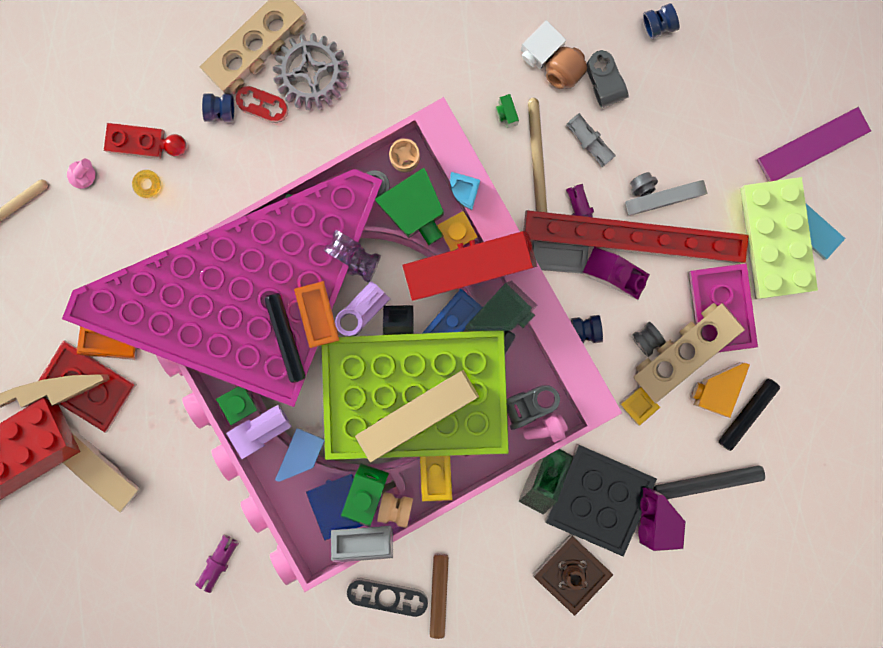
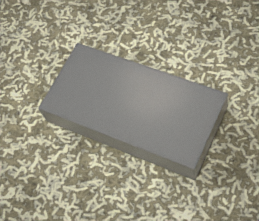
[532,241,589,274]
[331,526,393,562]

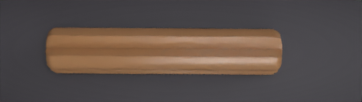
[430,554,449,639]

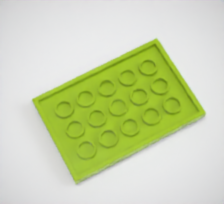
[321,330,509,460]

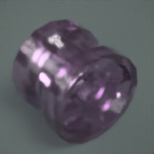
[323,230,362,266]
[347,246,381,283]

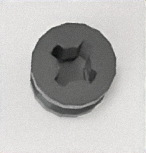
[631,321,666,357]

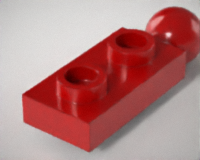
[103,123,187,158]

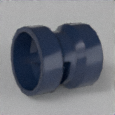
[643,3,680,39]
[202,93,235,122]
[571,315,603,344]

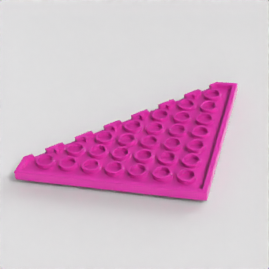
[62,169,382,407]

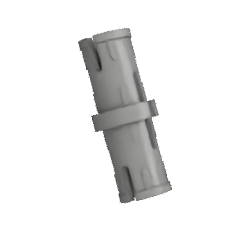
[566,113,616,167]

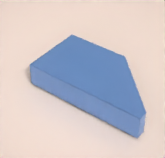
[275,428,325,482]

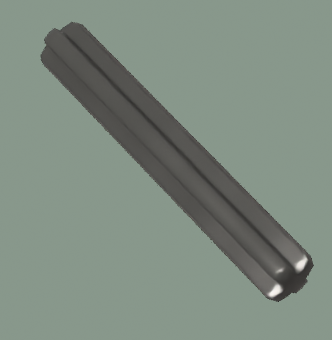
[654,466,765,499]

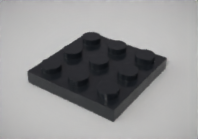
[545,444,657,557]

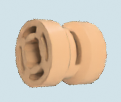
[389,139,420,173]
[377,492,413,528]

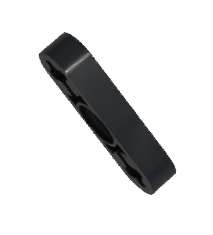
[347,578,428,617]

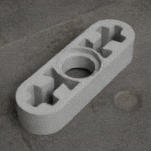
[625,180,708,216]

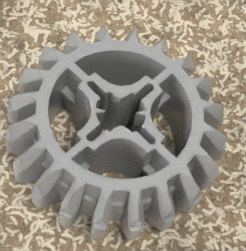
[273,33,349,111]

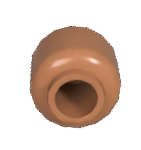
[545,47,587,89]

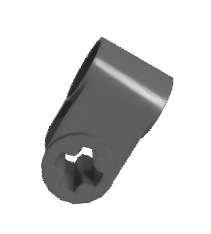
[587,50,629,108]
[507,385,560,430]

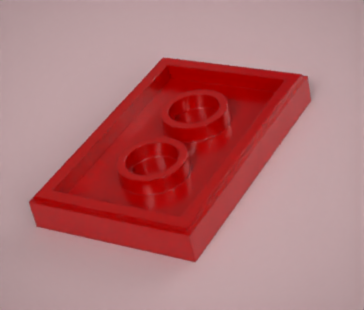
[38,340,137,433]

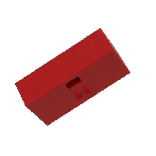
[402,231,538,301]

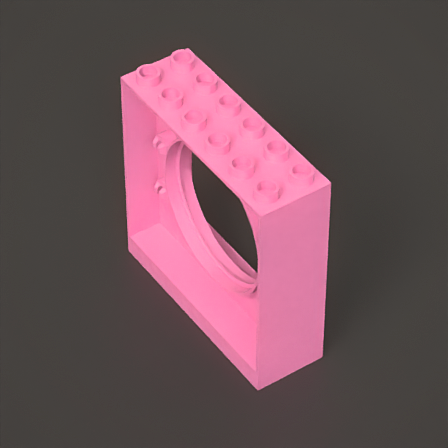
[156,97,622,592]

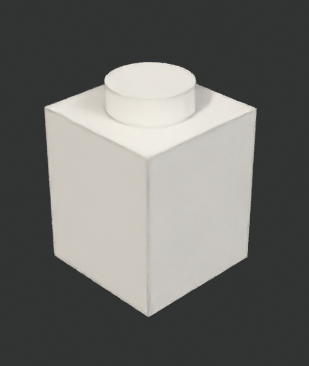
[521,20,566,70]

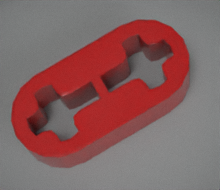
[235,86,289,123]

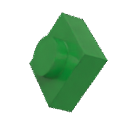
[495,94,519,128]
[216,386,259,425]

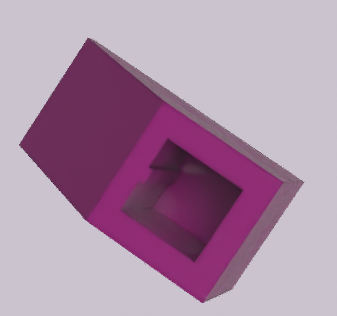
[582,247,650,300]
[638,488,686,551]

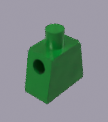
[375,168,444,246]
[341,463,389,527]

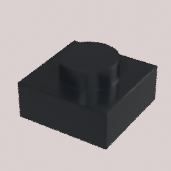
[383,305,414,335]

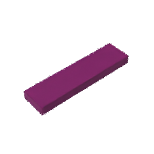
[757,106,871,182]

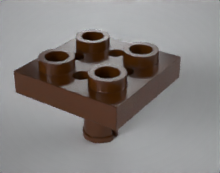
[533,534,613,616]

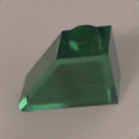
[465,280,538,331]
[519,449,573,515]

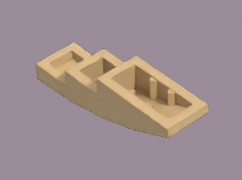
[355,370,479,463]
[0,374,110,408]
[63,425,140,512]

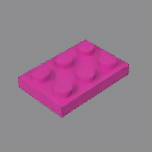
[689,263,758,353]

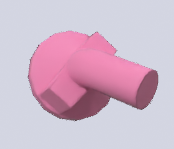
[67,158,95,189]
[524,412,568,442]

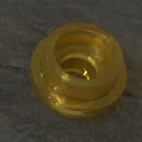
[132,170,161,198]

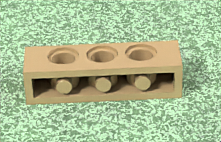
[199,0,307,94]
[633,303,746,404]

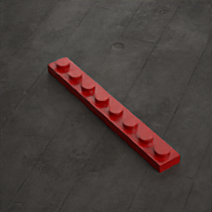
[523,210,749,263]

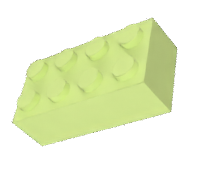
[740,177,818,299]

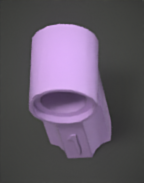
[335,281,390,337]
[226,405,292,459]

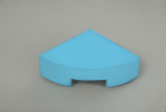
[450,172,481,210]

